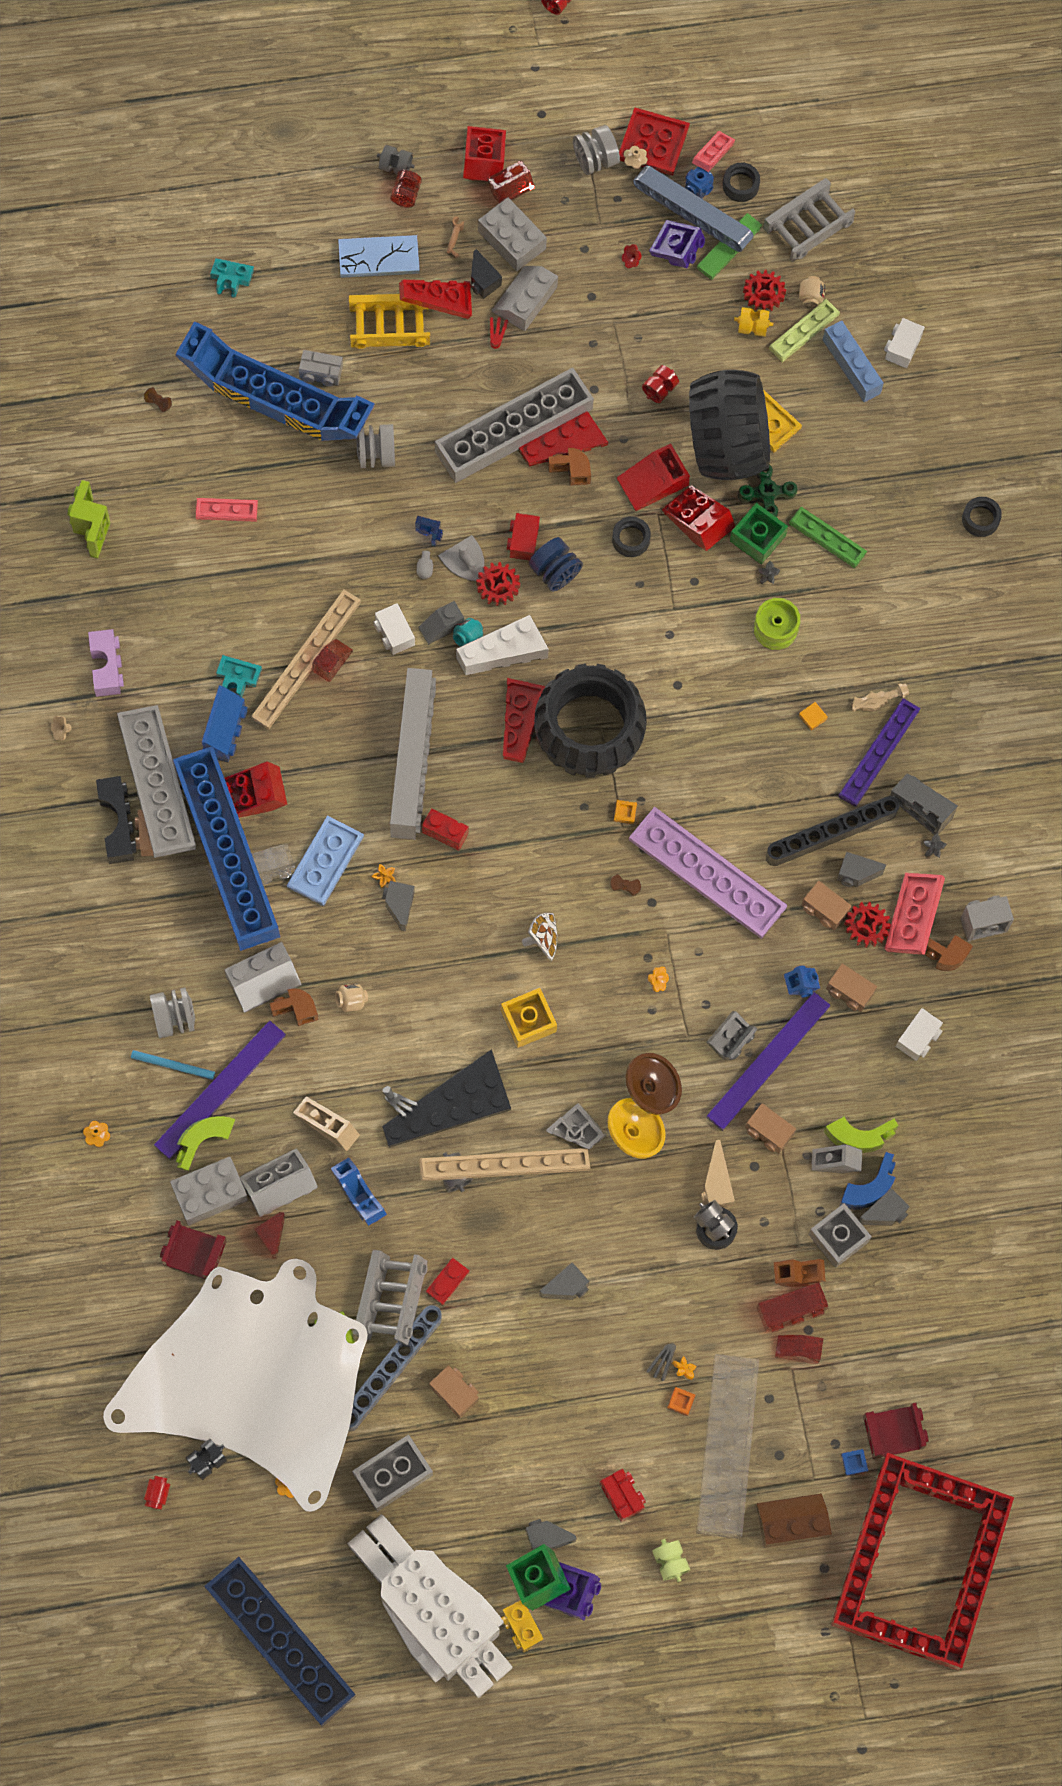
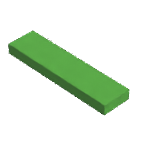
[697,213,762,280]
[789,507,867,568]

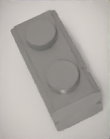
[299,350,343,386]

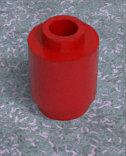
[144,1476,171,1510]

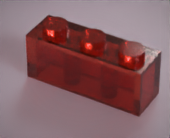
[756,1282,829,1333]

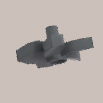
[758,561,780,584]
[924,833,947,858]

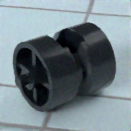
[185,1439,227,1481]

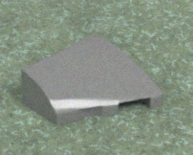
[547,1103,607,1149]

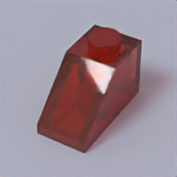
[312,639,353,682]
[775,1335,824,1364]

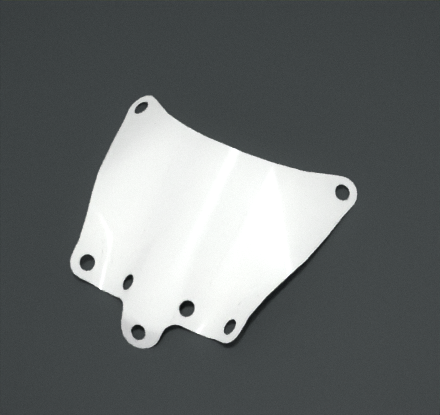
[103,1259,367,1512]

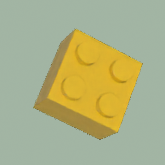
[501,988,557,1048]

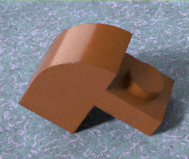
[548,448,591,486]
[925,935,973,971]
[270,988,318,1026]
[774,1259,826,1287]

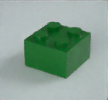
[730,503,788,565]
[506,1544,570,1611]

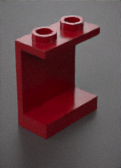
[160,1220,227,1280]
[863,1403,929,1459]

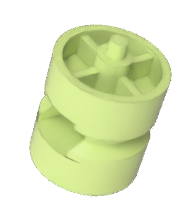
[652,1539,690,1583]

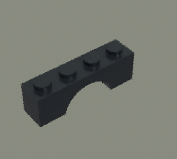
[96,776,137,864]

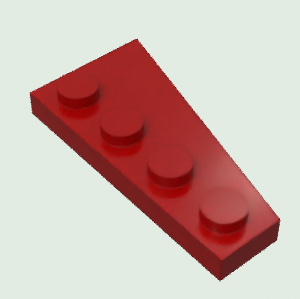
[399,279,472,319]
[519,411,608,467]
[503,678,546,763]

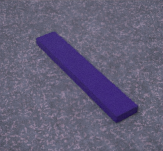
[838,698,921,807]

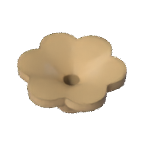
[624,146,647,169]
[51,716,71,741]

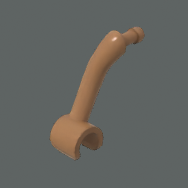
[447,216,464,258]

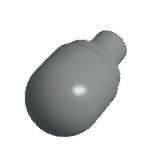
[416,551,433,579]

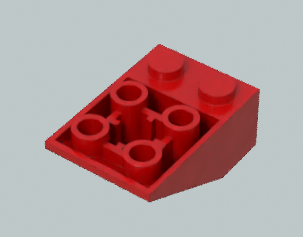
[616,443,690,511]
[662,485,736,551]
[224,761,288,818]

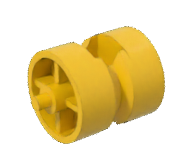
[734,307,774,337]

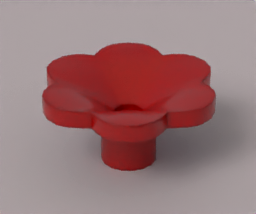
[622,244,642,269]

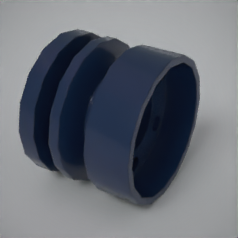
[529,537,583,592]

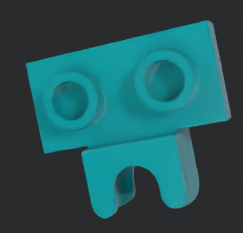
[210,258,254,298]
[216,655,262,697]

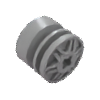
[573,125,620,175]
[356,424,395,468]
[150,987,196,1039]

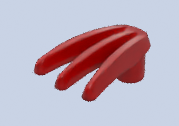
[490,317,508,349]

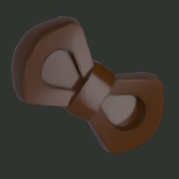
[144,387,172,412]
[610,874,641,896]

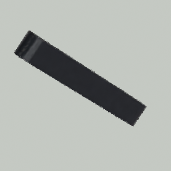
[766,796,899,866]

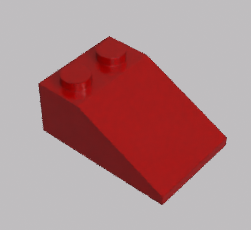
[463,126,506,183]

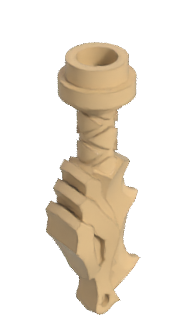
[851,683,909,712]

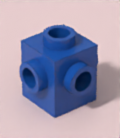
[685,167,714,199]
[784,965,820,998]

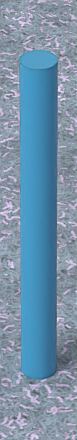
[131,1050,215,1080]

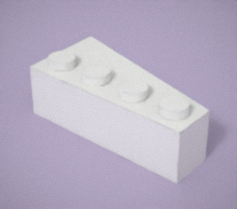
[456,615,549,675]

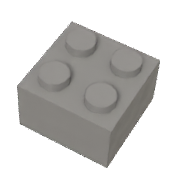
[960,895,1014,942]
[808,1203,872,1268]

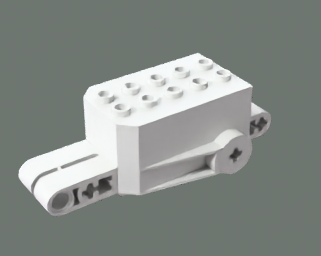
[347,1514,512,1698]

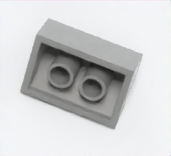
[492,266,558,331]
[224,942,301,1013]
[239,1148,318,1217]

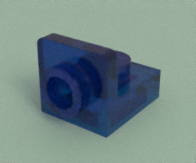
[415,515,444,547]

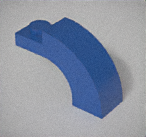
[839,1152,896,1210]
[331,1158,387,1226]

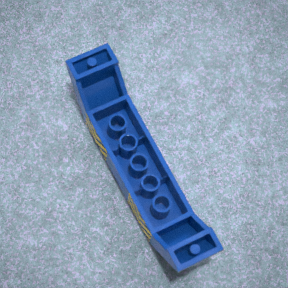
[176,321,375,441]

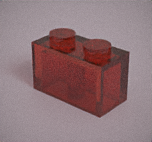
[487,160,535,204]

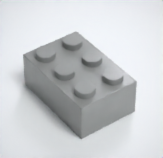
[478,198,547,272]
[170,1156,248,1226]
[353,1434,433,1512]

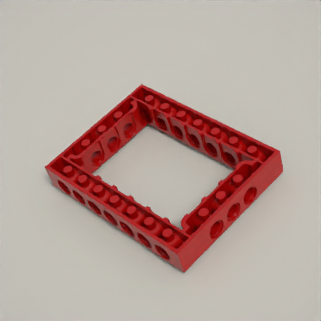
[831,1453,1014,1671]

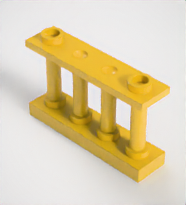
[349,294,430,349]

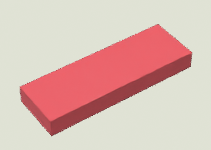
[692,131,735,172]
[196,498,258,522]

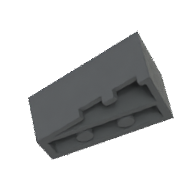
[890,773,958,835]

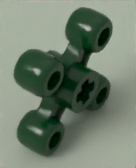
[737,464,798,517]

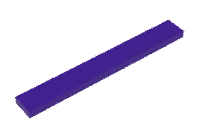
[706,992,831,1131]
[154,1020,286,1160]

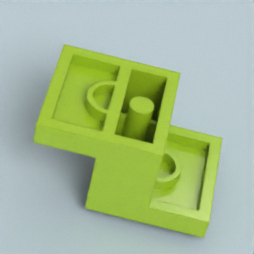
[67,480,110,559]

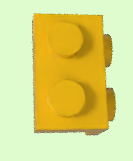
[501,1600,543,1653]

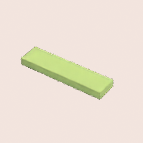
[769,299,840,362]

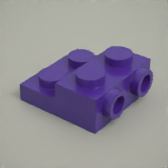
[649,220,705,268]
[544,1562,601,1621]

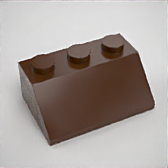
[756,1493,832,1548]

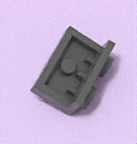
[706,1011,757,1060]

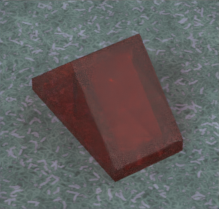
[255,1212,285,1259]

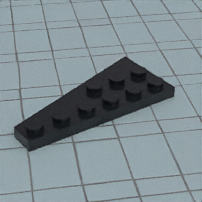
[382,1049,511,1148]

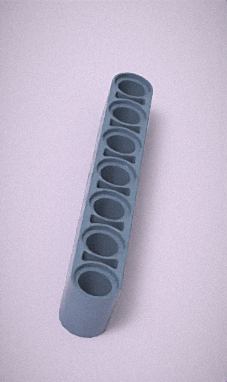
[633,166,754,252]
[348,1305,442,1432]

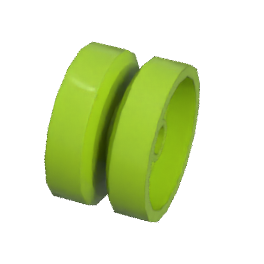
[754,598,800,650]

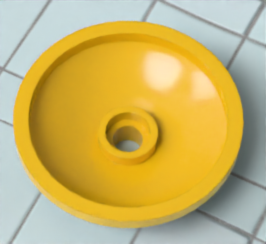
[608,1098,665,1159]

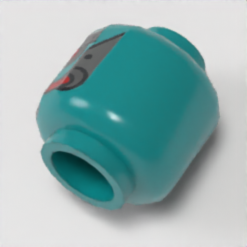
[453,618,483,647]

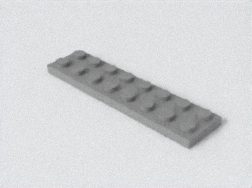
[117,705,196,858]

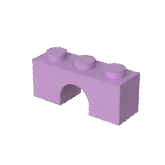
[88,629,124,697]

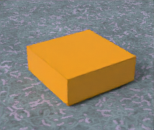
[799,702,828,731]
[613,800,637,824]

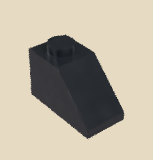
[471,249,502,299]

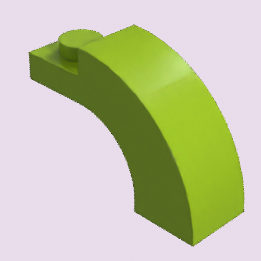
[176,1116,235,1171]
[824,1117,899,1153]

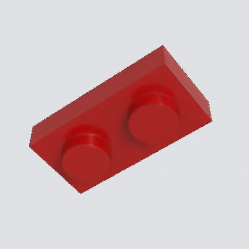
[426,1258,470,1306]

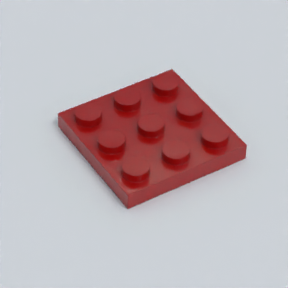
[619,107,690,176]

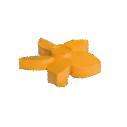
[371,864,396,889]
[672,1357,697,1380]

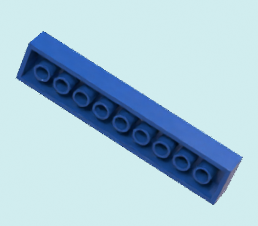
[173,746,280,951]

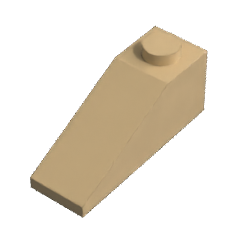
[293,1096,360,1151]
[701,1140,735,1208]

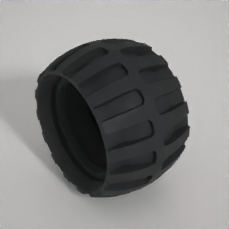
[689,370,770,480]
[534,663,647,778]

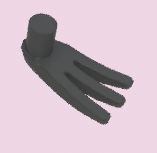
[383,1086,418,1118]
[647,1343,676,1381]

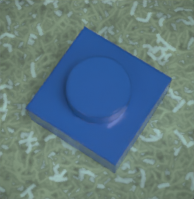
[841,1449,868,1476]

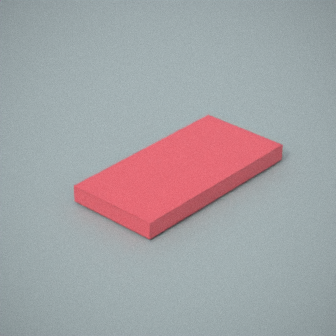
[885,873,945,955]

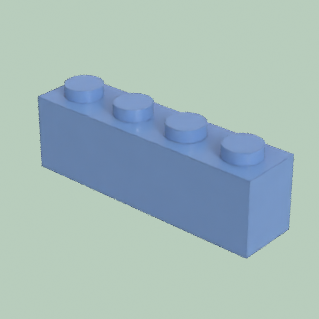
[823,320,884,402]

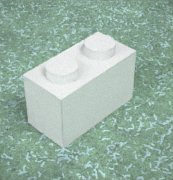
[884,318,925,368]
[373,604,415,655]
[896,1009,943,1061]

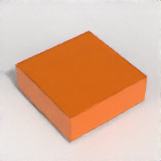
[667,1387,696,1416]

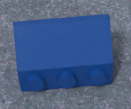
[202,685,248,762]

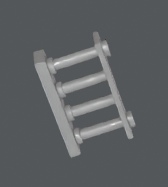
[763,178,855,262]
[353,1250,428,1345]

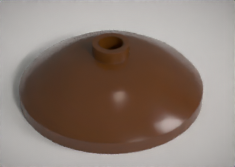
[626,1053,682,1115]

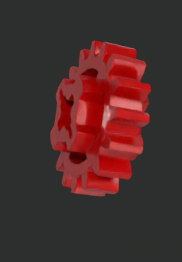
[743,270,786,311]
[476,562,520,606]
[845,902,891,948]

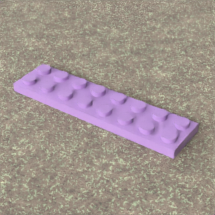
[629,807,787,939]

